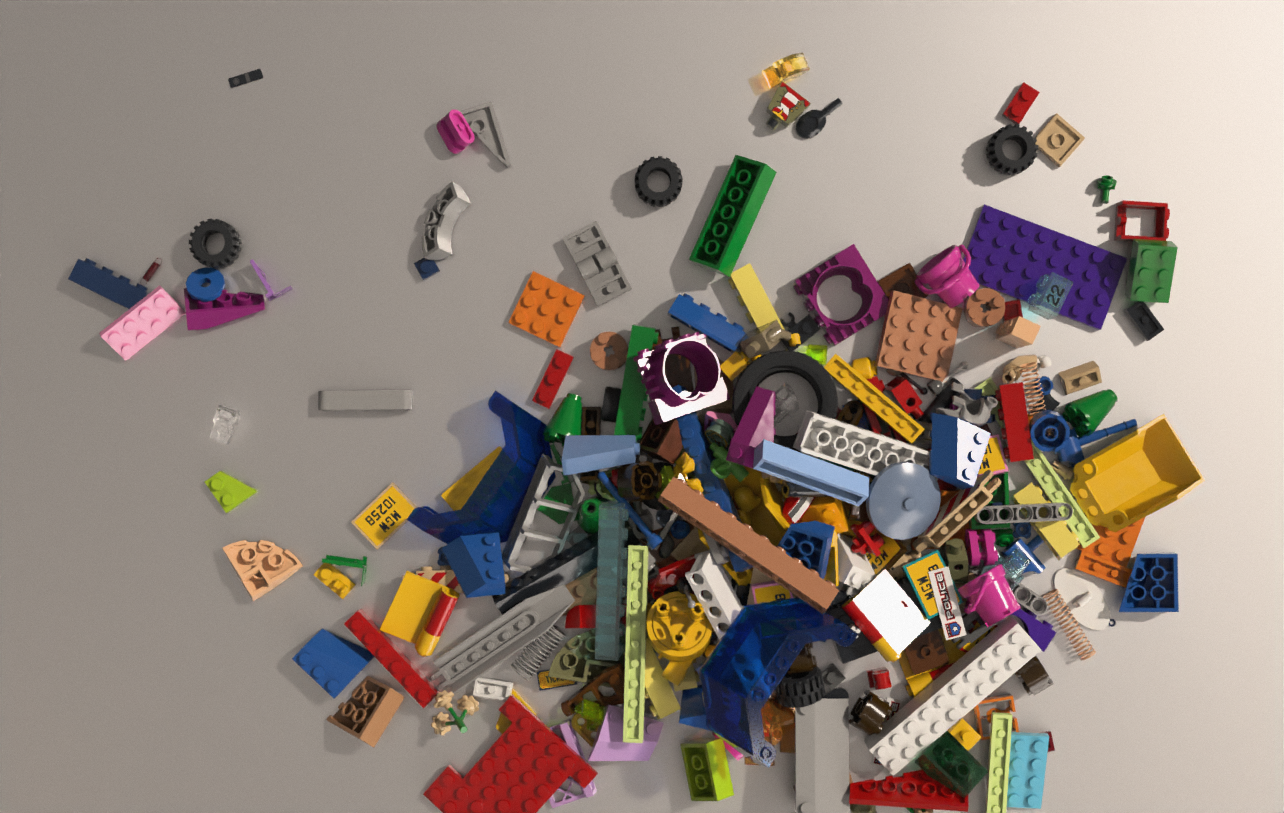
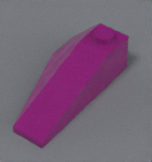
[184,288,265,330]
[726,387,776,468]

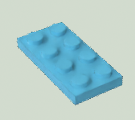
[1007,732,1049,809]

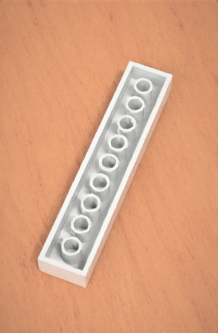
[864,615,1041,776]

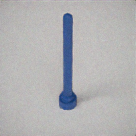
[598,472,664,550]

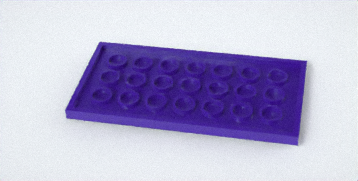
[963,204,1128,330]

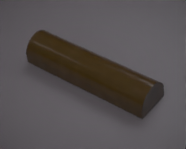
[579,407,602,484]

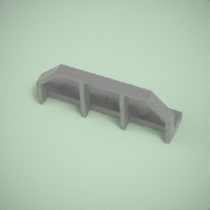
[502,454,585,573]

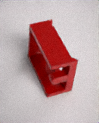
[1114,200,1170,242]

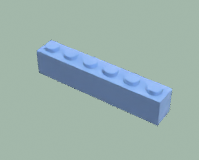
[753,439,869,506]

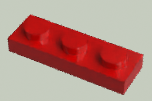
[532,349,574,409]

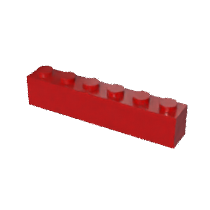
[344,609,440,708]

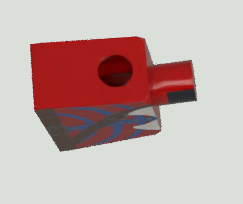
[885,376,923,420]

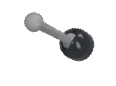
[676,577,696,608]

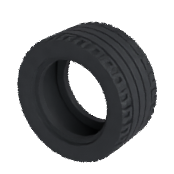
[732,350,838,453]

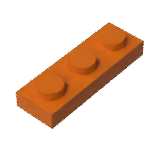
[1074,550,1132,588]

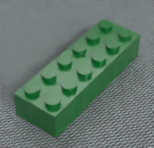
[689,155,777,277]
[614,324,659,442]

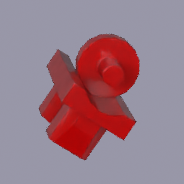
[850,520,885,557]

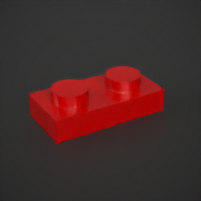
[1002,82,1040,124]

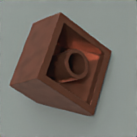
[639,418,682,464]

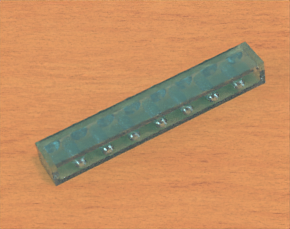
[595,502,629,661]

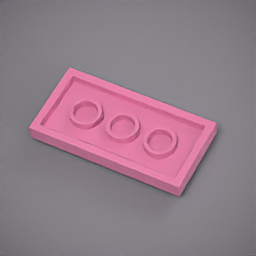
[99,285,186,361]

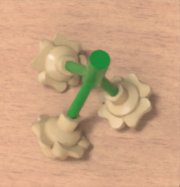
[431,690,479,736]

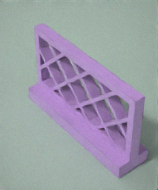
[549,719,597,808]

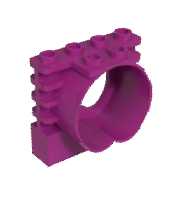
[793,244,889,346]
[633,332,730,425]

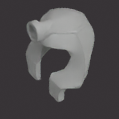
[936,382,998,427]

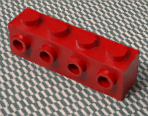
[995,382,1034,463]

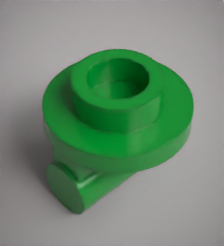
[992,528,1014,547]

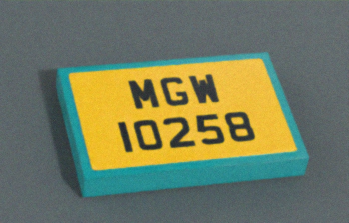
[902,549,963,620]

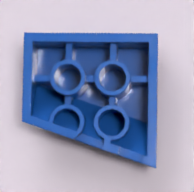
[929,413,991,490]
[778,521,835,579]
[441,532,505,598]
[1119,552,1179,612]
[292,628,374,699]

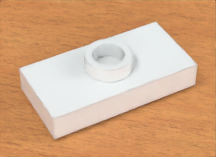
[472,677,513,702]

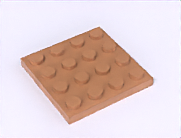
[874,290,963,383]

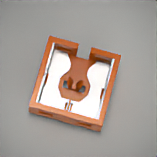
[973,694,1019,740]

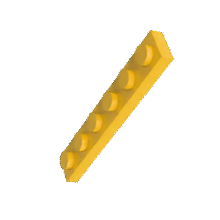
[824,354,924,444]

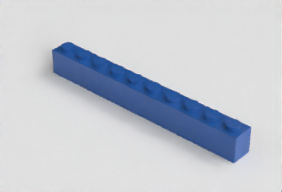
[672,385,753,572]

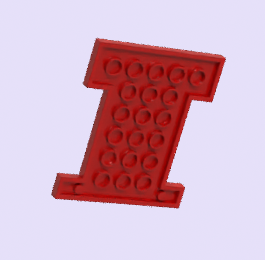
[423,694,598,813]

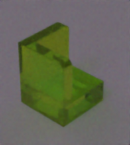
[806,344,827,366]
[575,699,604,732]

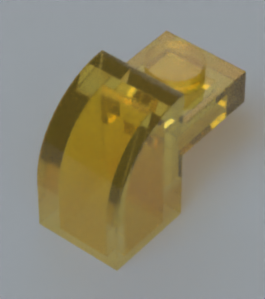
[762,53,810,88]

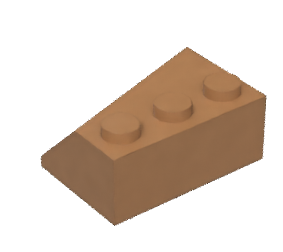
[326,676,405,748]

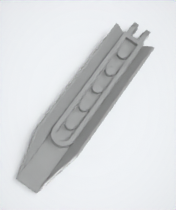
[429,585,575,694]

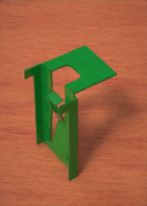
[550,444,573,485]
[322,555,367,586]

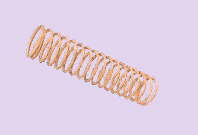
[1019,362,1051,434]
[1043,589,1096,660]

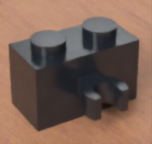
[780,312,821,351]

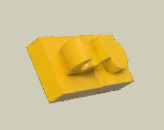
[314,563,356,599]

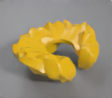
[673,452,704,493]

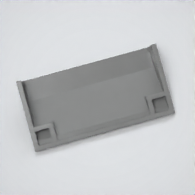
[795,698,850,813]

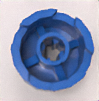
[1029,410,1070,452]

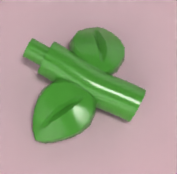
[709,442,749,482]

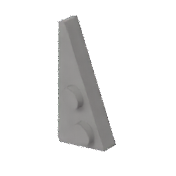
[460,102,511,168]

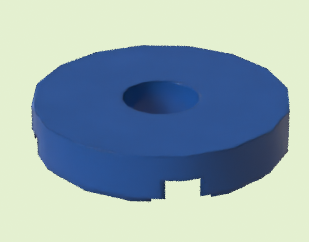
[186,267,226,302]

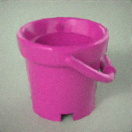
[915,244,980,308]
[958,564,1021,628]

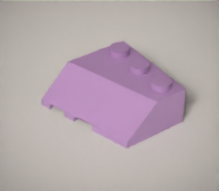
[588,705,664,761]

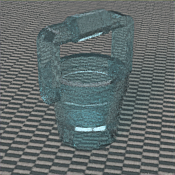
[988,548,1031,590]

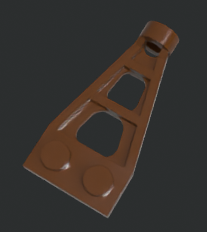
[561,663,625,717]

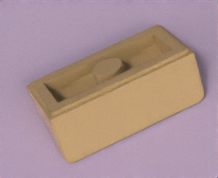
[1058,361,1102,395]

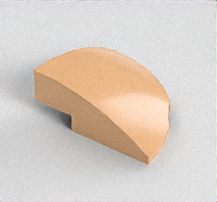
[222,540,303,601]

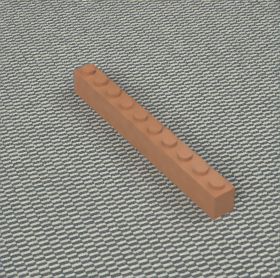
[658,477,839,614]

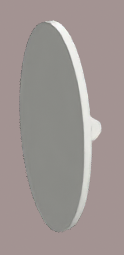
[1054,568,1110,630]

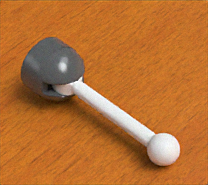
[927,361,968,396]

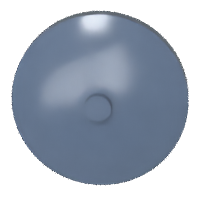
[866,461,941,540]

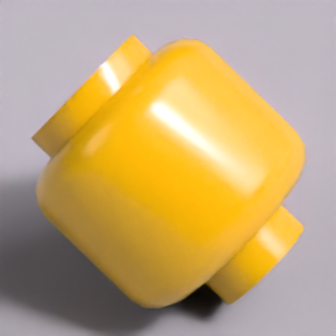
[851,357,878,380]

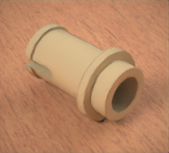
[1051,459,1074,480]

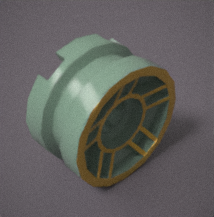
[704,419,735,448]

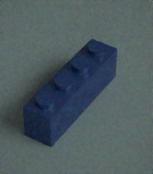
[68,258,149,309]

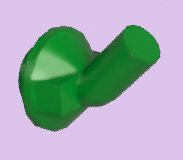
[1097,175,1117,204]

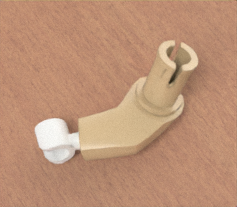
[1002,355,1051,384]

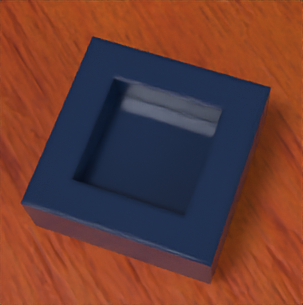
[414,258,440,280]

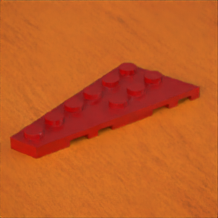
[849,761,969,812]

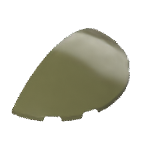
[548,628,626,688]

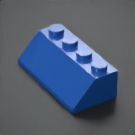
[667,293,745,353]

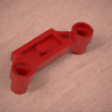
[648,555,696,600]

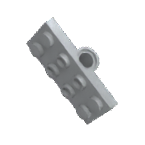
[563,221,632,306]

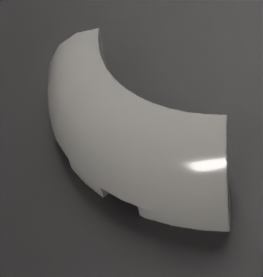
[422,181,471,260]

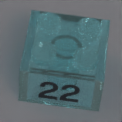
[1027,272,1073,320]

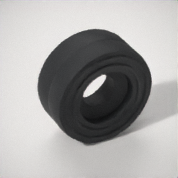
[601,387,621,422]

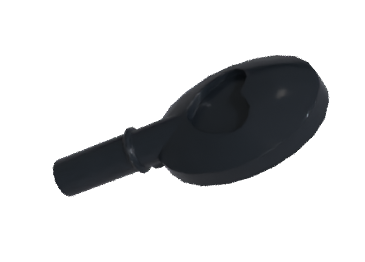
[796,98,843,139]

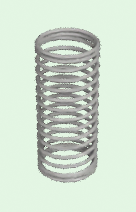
[511,625,566,681]

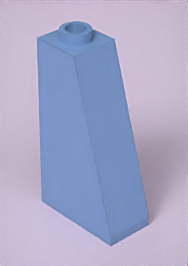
[562,435,640,475]

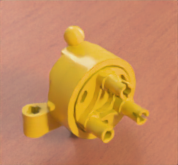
[647,591,720,686]

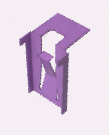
[250,259,293,301]

